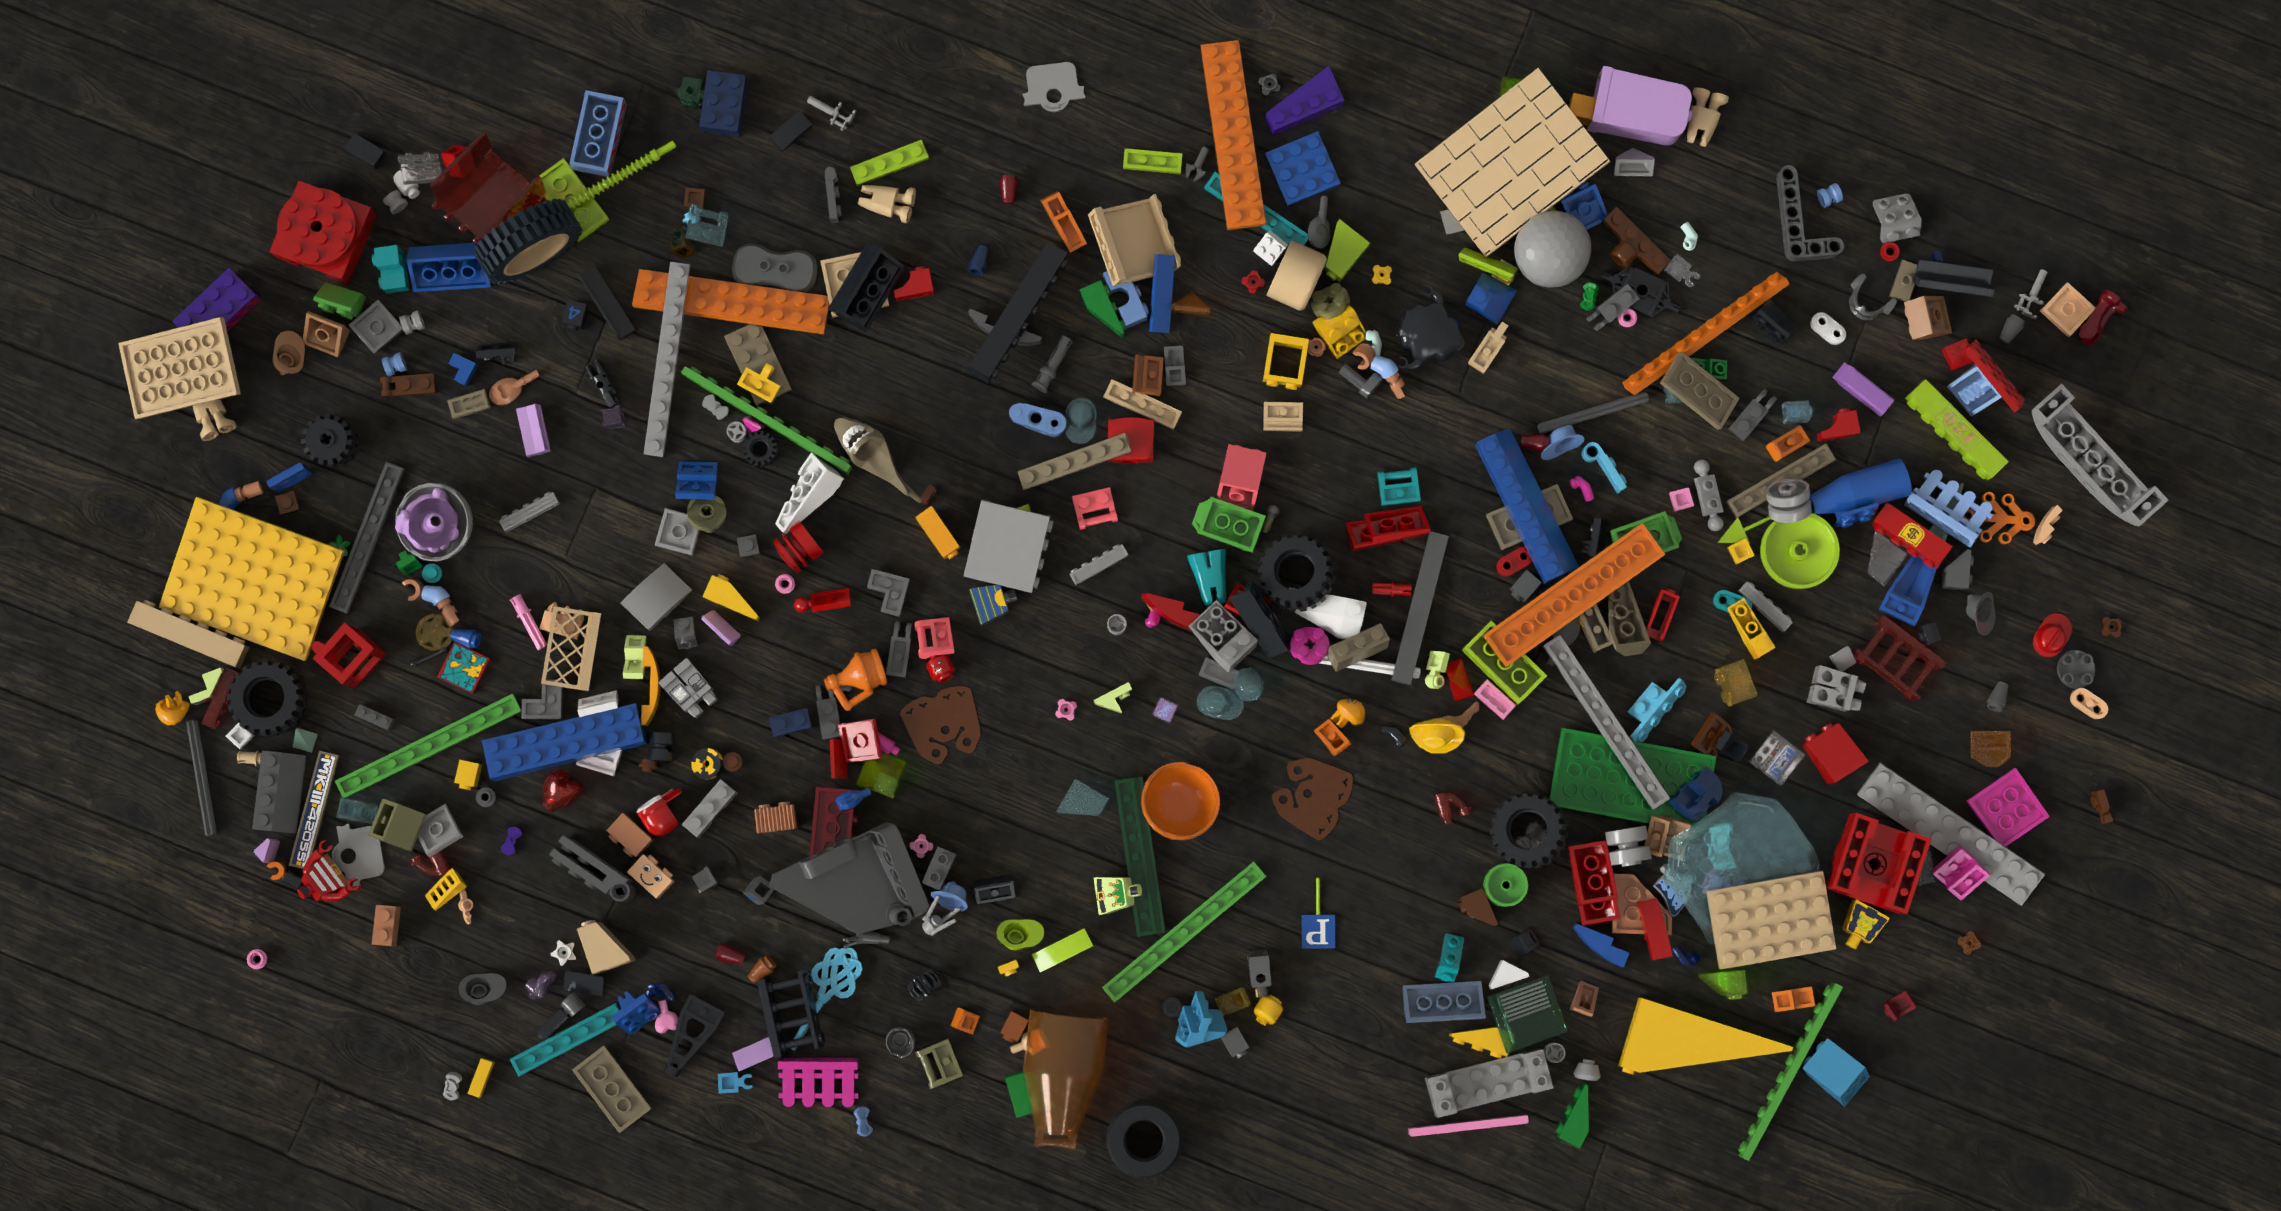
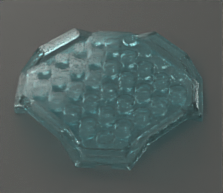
[1664,792,1820,944]

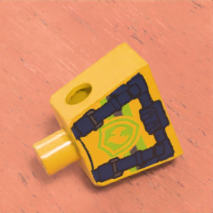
[1842,900,1889,950]

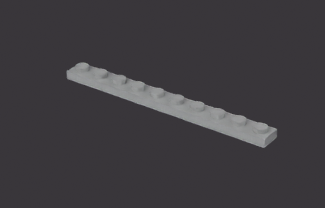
[644,262,691,457]
[1543,635,1670,810]

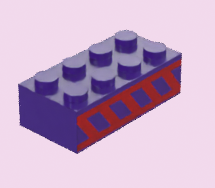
[172,268,261,332]

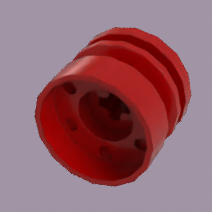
[773,521,824,573]

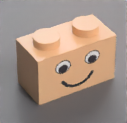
[627,854,674,899]

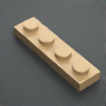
[1103,379,1182,430]

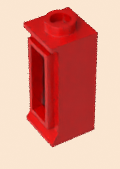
[1645,588,1680,642]

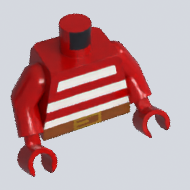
[297,840,362,902]

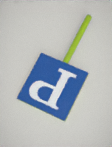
[1302,877,1335,949]

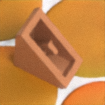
[1570,981,1599,1017]

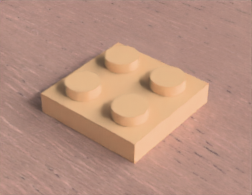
[2040,282,2095,337]

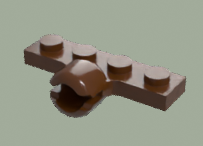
[1602,206,1671,275]

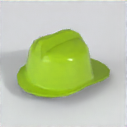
[996,919,1044,951]

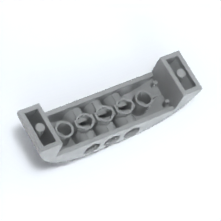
[2032,384,2168,527]

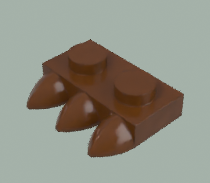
[1691,712,1732,757]

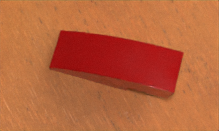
[1142,593,1201,630]
[1637,898,1673,960]

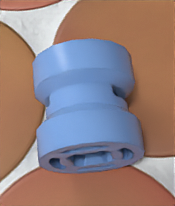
[1817,183,1843,208]
[381,352,407,376]

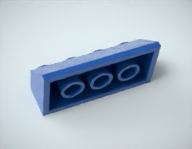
[407,243,491,292]

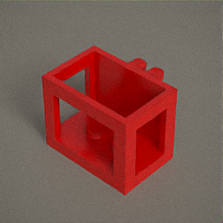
[311,622,387,689]

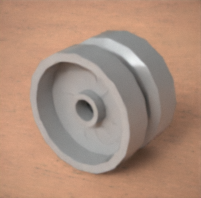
[1766,479,1812,523]

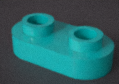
[1713,590,1752,613]

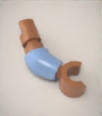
[1353,343,1405,399]
[402,579,459,627]

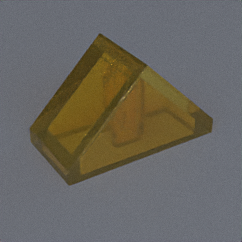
[1215,986,1251,1016]

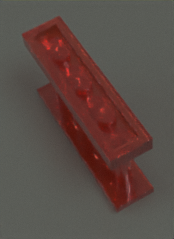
[1852,615,1947,701]

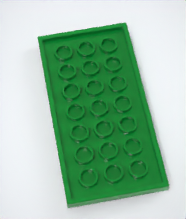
[1549,728,1716,834]

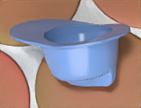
[1541,425,1585,460]
[931,881,968,912]

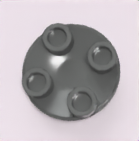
[2057,650,2095,689]

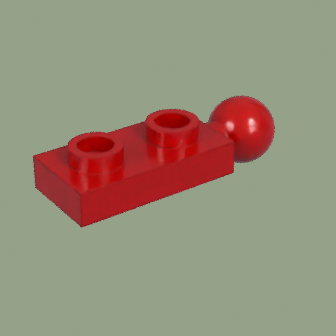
[794,588,851,612]

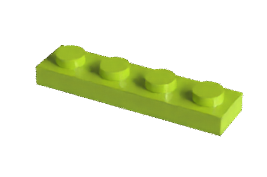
[850,140,929,186]

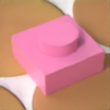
[1669,487,1694,512]

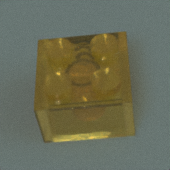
[1714,659,1758,707]

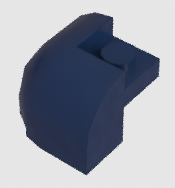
[1668,767,1723,820]

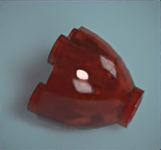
[541,768,584,812]

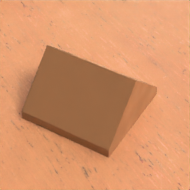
[303,311,350,357]

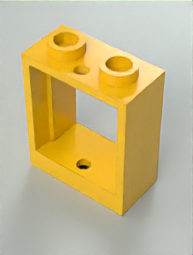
[1263,333,1309,390]

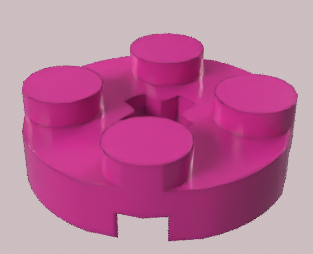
[1290,627,1330,665]

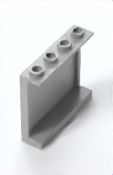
[964,499,1053,593]

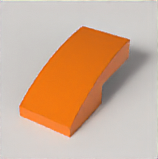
[1772,986,1816,1012]

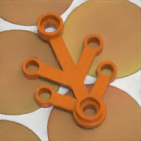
[1963,492,2035,544]

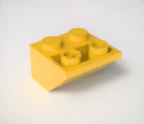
[1312,304,1366,359]

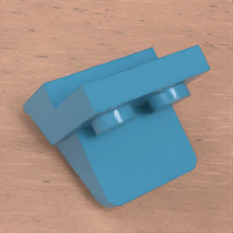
[1175,991,1227,1047]

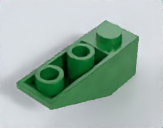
[1080,280,1126,337]
[1556,1084,1589,1149]

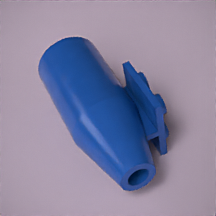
[1809,458,1912,528]

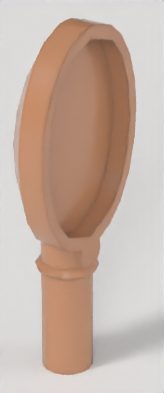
[489,369,540,405]

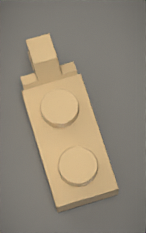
[1468,322,1508,374]

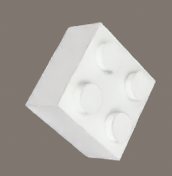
[1253,230,1289,266]

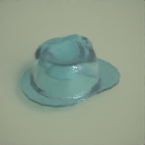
[1065,398,1097,444]
[1197,686,1244,720]

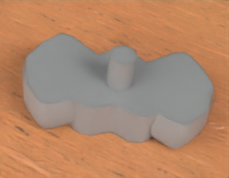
[702,394,729,420]
[443,1072,462,1100]

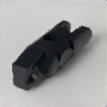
[585,358,620,407]

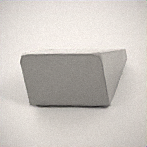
[1829,646,1856,672]

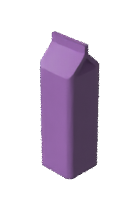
[1832,362,1894,416]

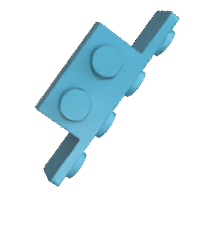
[1628,678,1687,742]

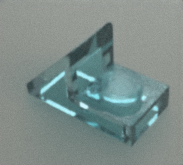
[337,798,378,824]

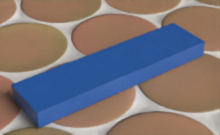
[1149,254,1175,333]

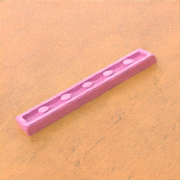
[1408,1114,1529,1137]

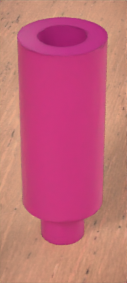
[878,732,900,756]

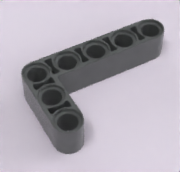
[1776,165,1844,262]

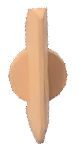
[458,889,473,924]

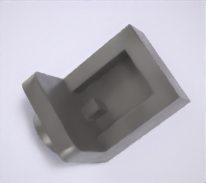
[674,617,698,649]

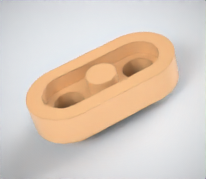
[2070,688,2108,719]

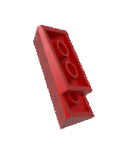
[1346,506,1430,552]
[1568,840,1621,926]

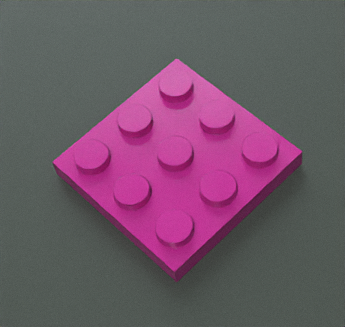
[1966,768,2050,847]

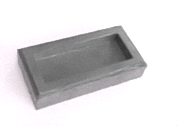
[1198,657,1242,690]

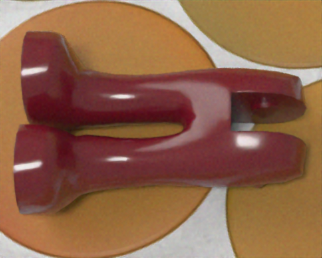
[2079,290,2128,346]

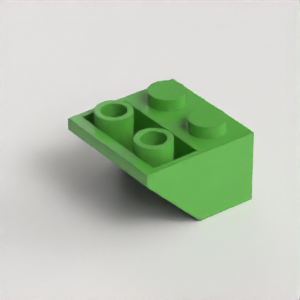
[313,282,367,320]

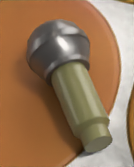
[1262,505,1280,534]

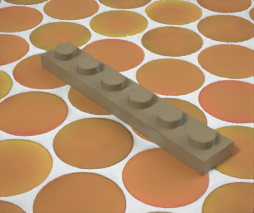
[1018,433,1133,490]

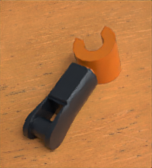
[266,862,313,898]

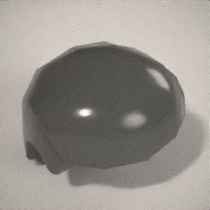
[886,1027,916,1058]

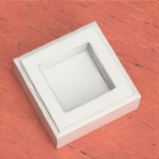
[226,722,255,750]

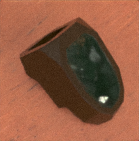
[670,223,695,258]

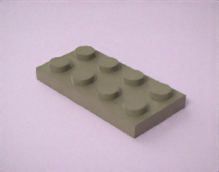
[724,324,792,406]
[1660,352,1739,430]
[1486,484,1573,551]
[572,1045,652,1133]

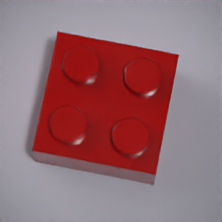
[1942,338,1973,372]

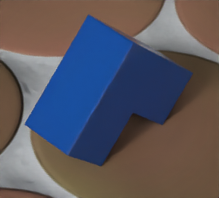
[448,353,478,386]

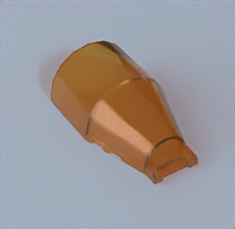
[1023,1009,1109,1150]

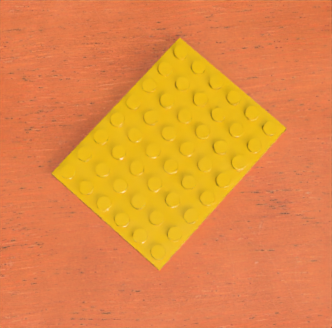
[159,497,344,661]

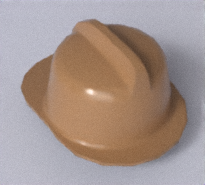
[272,331,305,375]

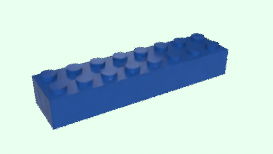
[482,703,648,782]

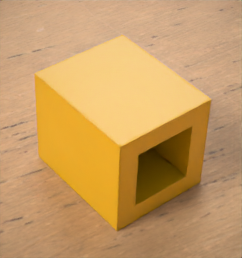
[454,760,482,790]

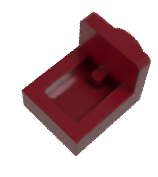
[1884,989,1918,1022]

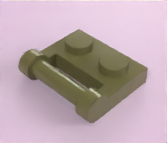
[915,1039,963,1089]

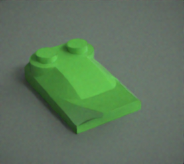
[1192,497,1266,553]
[1610,511,1682,553]

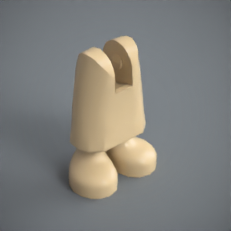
[1687,88,1729,147]
[858,185,916,224]
[192,399,237,441]

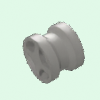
[383,190,408,214]
[727,421,748,443]

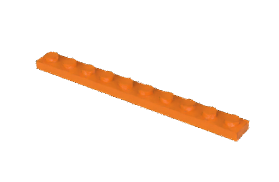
[1622,272,1789,396]

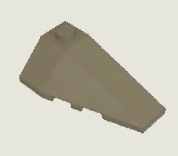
[1608,581,1651,656]

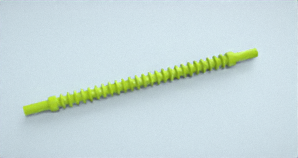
[566,140,676,209]

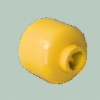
[1254,995,1283,1026]

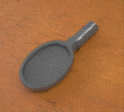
[1308,196,1331,249]
[1546,618,1580,667]

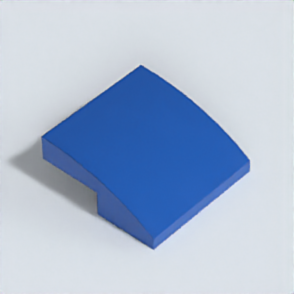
[675,461,718,500]

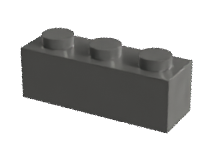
[354,704,395,731]

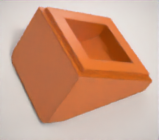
[951,1008,980,1035]

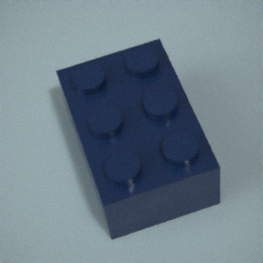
[699,70,748,137]

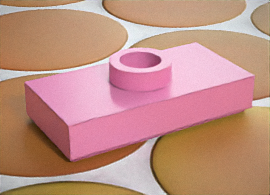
[1474,679,1516,720]

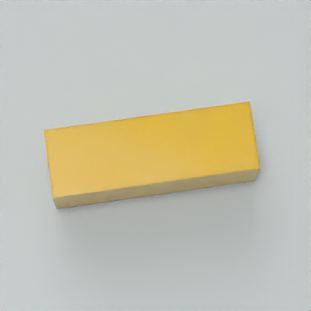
[467,1058,495,1098]

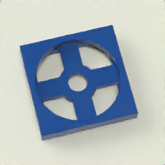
[267,463,313,493]

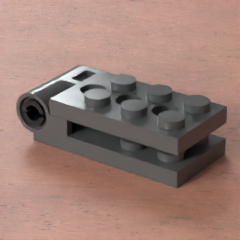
[549,835,635,902]

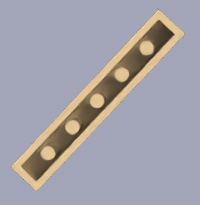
[127,600,250,669]

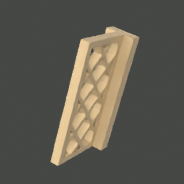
[541,606,601,691]

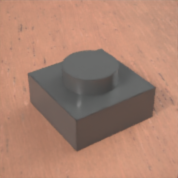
[737,534,760,558]

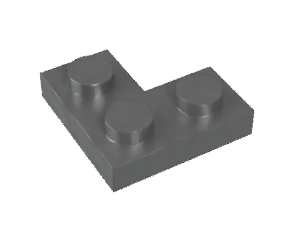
[867,569,910,617]
[521,680,563,719]

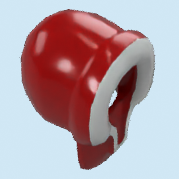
[637,788,682,836]

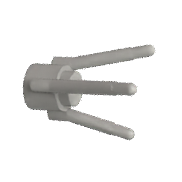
[922,895,960,936]

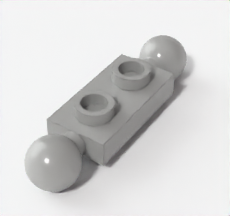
[1694,459,1723,531]

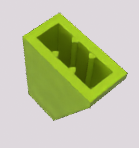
[1325,219,1370,282]

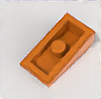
[1766,425,1810,462]

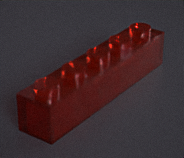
[201,667,240,729]

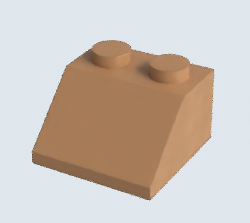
[1904,296,1952,340]

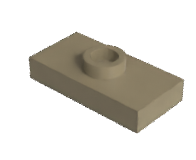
[1889,260,1917,302]
[447,389,491,419]

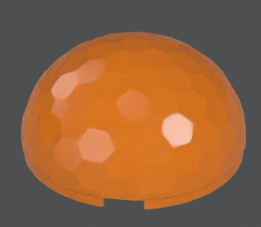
[1141,762,1220,840]

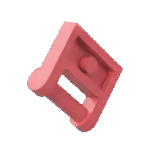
[1072,487,1118,530]
[914,617,954,659]

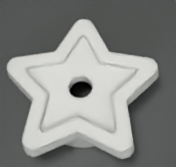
[551,940,576,966]

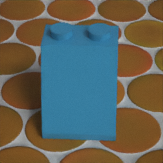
[1803,1038,1870,1107]

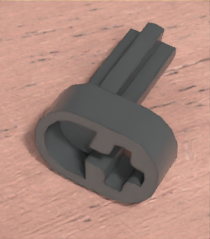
[1339,364,1384,399]

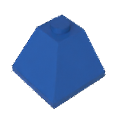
[1464,272,1517,324]

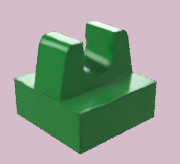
[396,550,423,576]

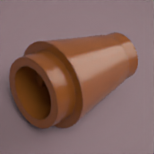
[747,955,777,984]

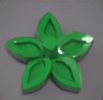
[328,535,351,556]

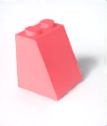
[1216,444,1266,511]

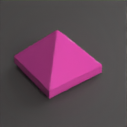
[743,416,765,434]

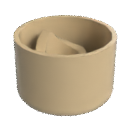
[1266,240,1327,311]

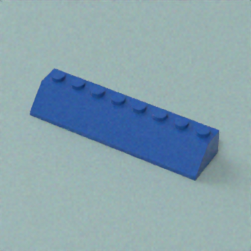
[1475,429,1579,584]

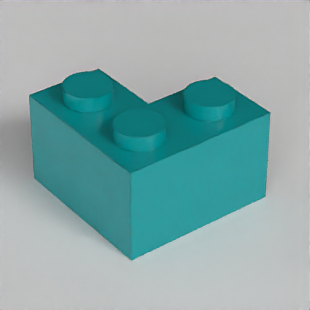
[372,245,410,294]

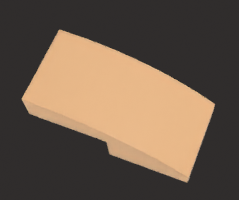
[2033,505,2063,545]

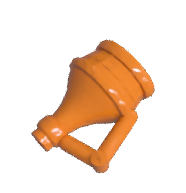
[824,649,887,711]

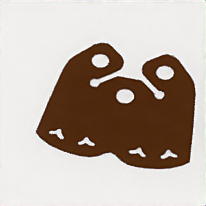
[900,686,980,765]
[1272,758,1353,841]

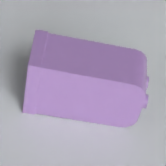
[1587,66,1692,145]

